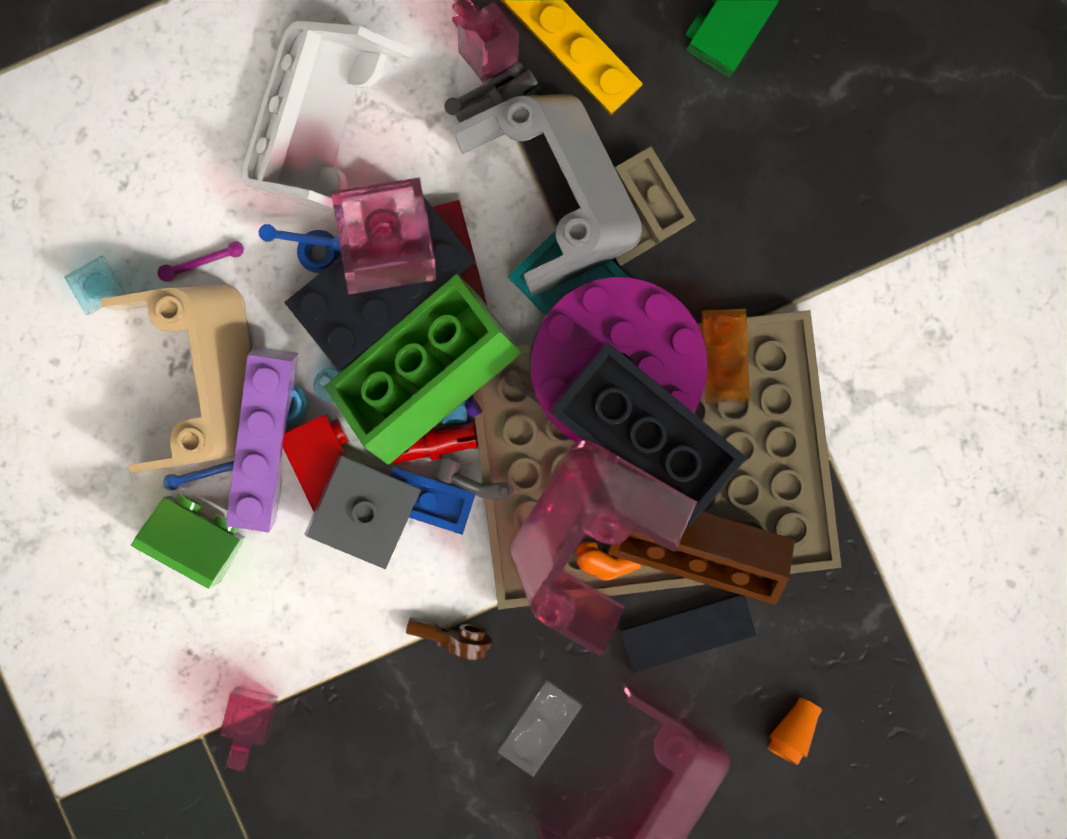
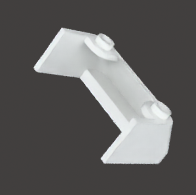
[242,21,415,219]

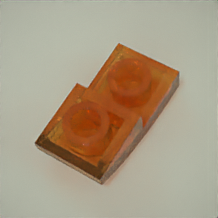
[702,309,750,404]

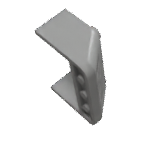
[452,94,642,297]

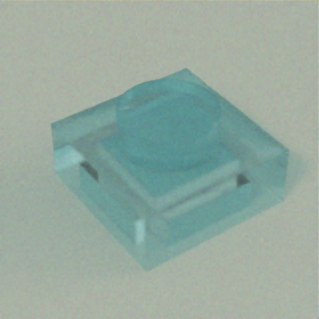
[64,255,126,315]

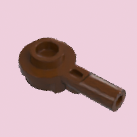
[406,617,492,660]

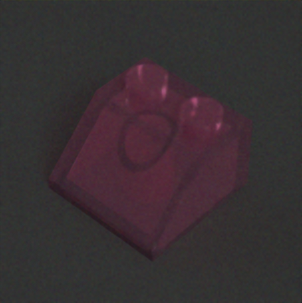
[331,177,436,294]

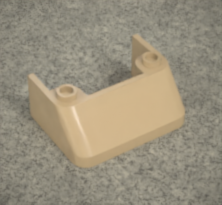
[101,284,252,474]

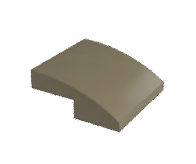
[573,147,696,267]

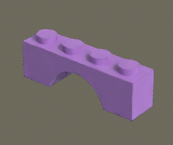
[226,346,299,533]

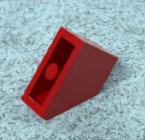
[283,414,350,512]

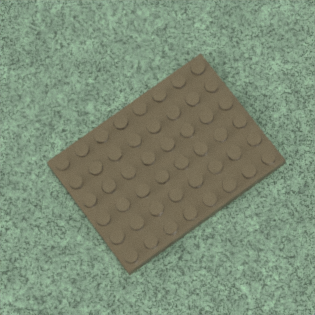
[473,310,842,610]

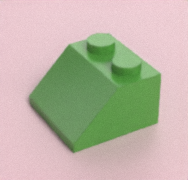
[130,493,246,589]

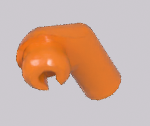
[576,541,641,581]

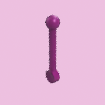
[157,241,244,282]

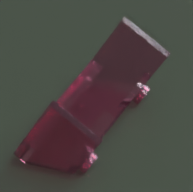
[510,441,697,656]
[537,685,730,839]

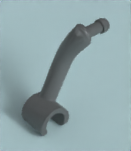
[436,457,513,499]

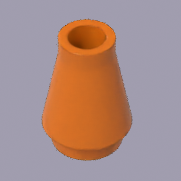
[767,697,822,765]

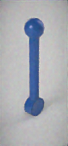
[258,224,349,252]
[163,461,234,491]

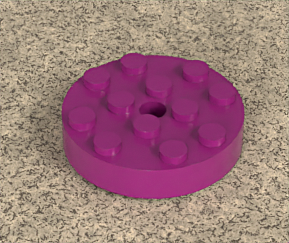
[530,277,707,450]

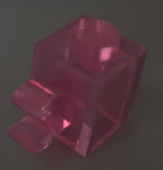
[452,0,519,82]
[220,686,278,771]

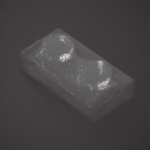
[498,680,583,777]

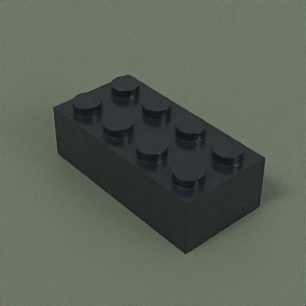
[284,192,477,371]
[547,341,747,527]

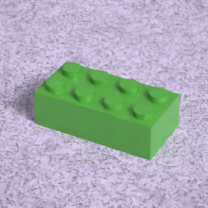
[324,274,522,465]

